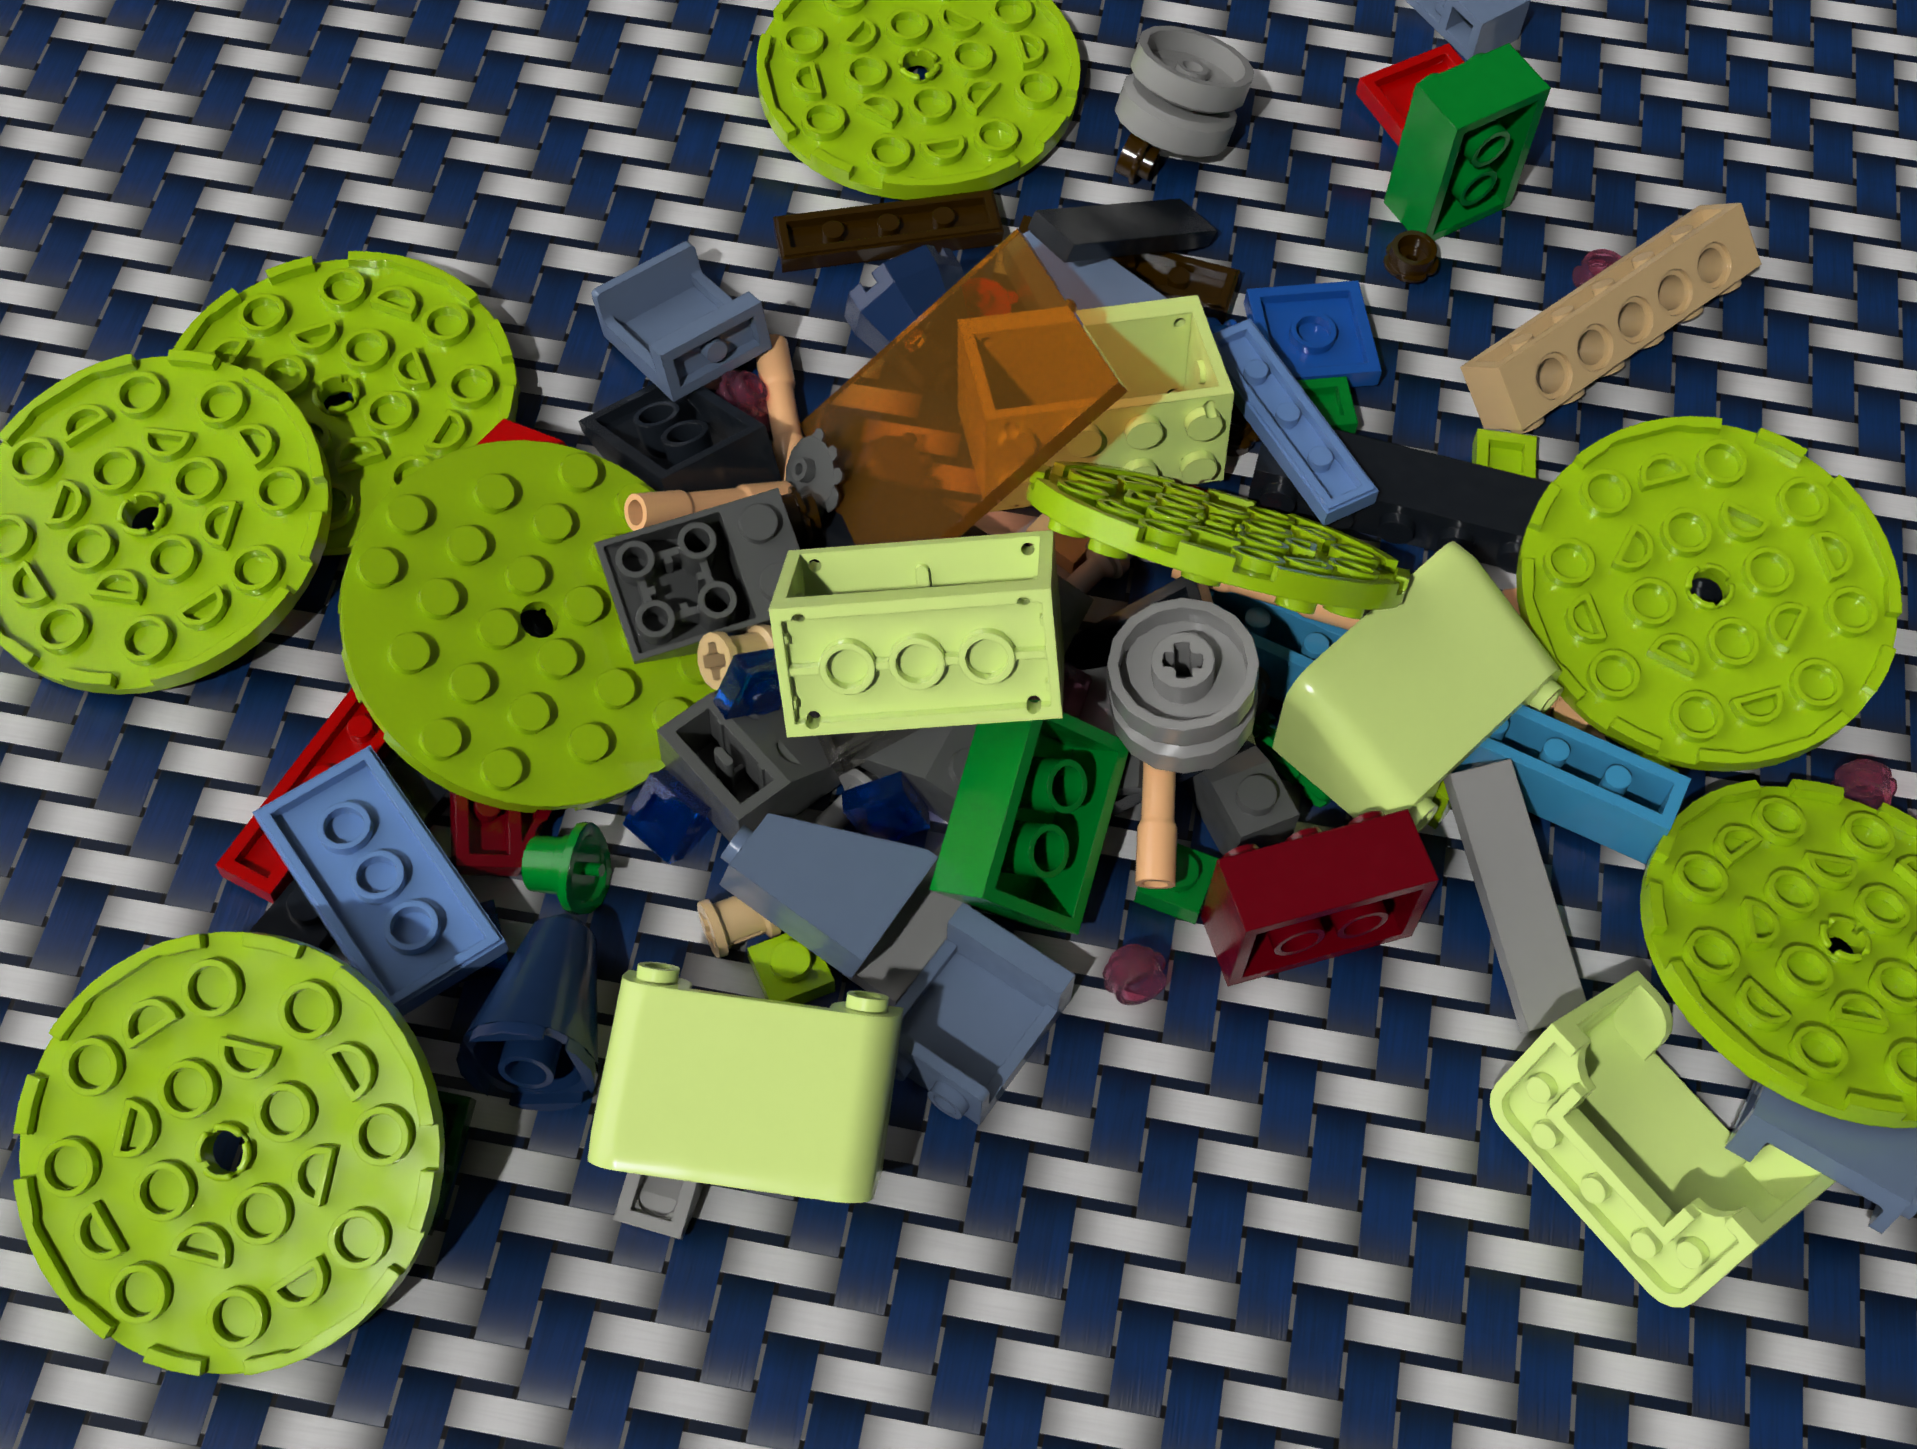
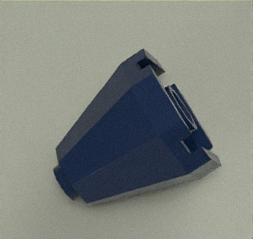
[844,244,973,397]

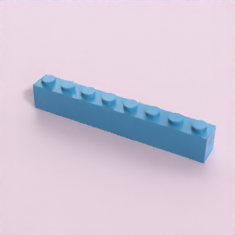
[1209,589,1691,865]

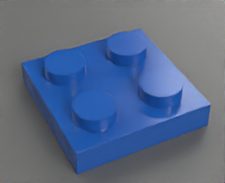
[1244,280,1382,387]

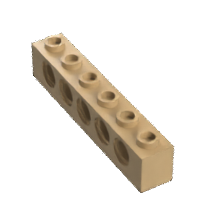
[1460,203,1762,434]

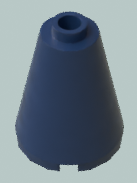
[456,914,598,1112]

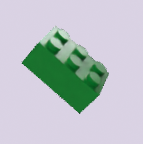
[1384,43,1551,241]
[929,700,1129,935]

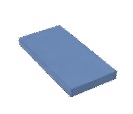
[252,745,509,1016]

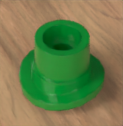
[521,822,612,915]

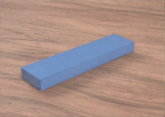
[1213,318,1379,526]

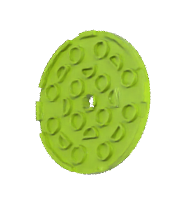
[756,0,1081,200]
[173,251,519,556]
[0,349,333,695]
[1516,416,1902,772]
[338,440,717,813]
[1026,461,1411,619]
[1640,779,1917,1128]
[13,932,445,1376]

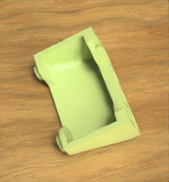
[1272,541,1563,833]
[588,962,904,1203]
[1490,970,1836,1308]

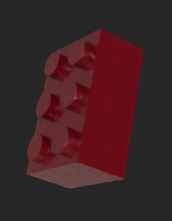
[1201,809,1439,986]

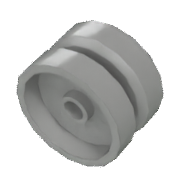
[1115,25,1254,157]
[1107,598,1259,774]

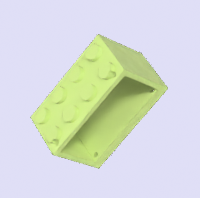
[962,295,1234,512]
[769,530,1065,738]

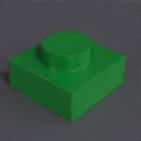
[1297,376,1358,434]
[1134,843,1219,924]

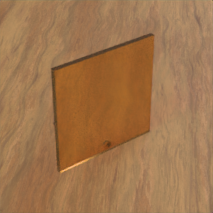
[800,228,1128,545]

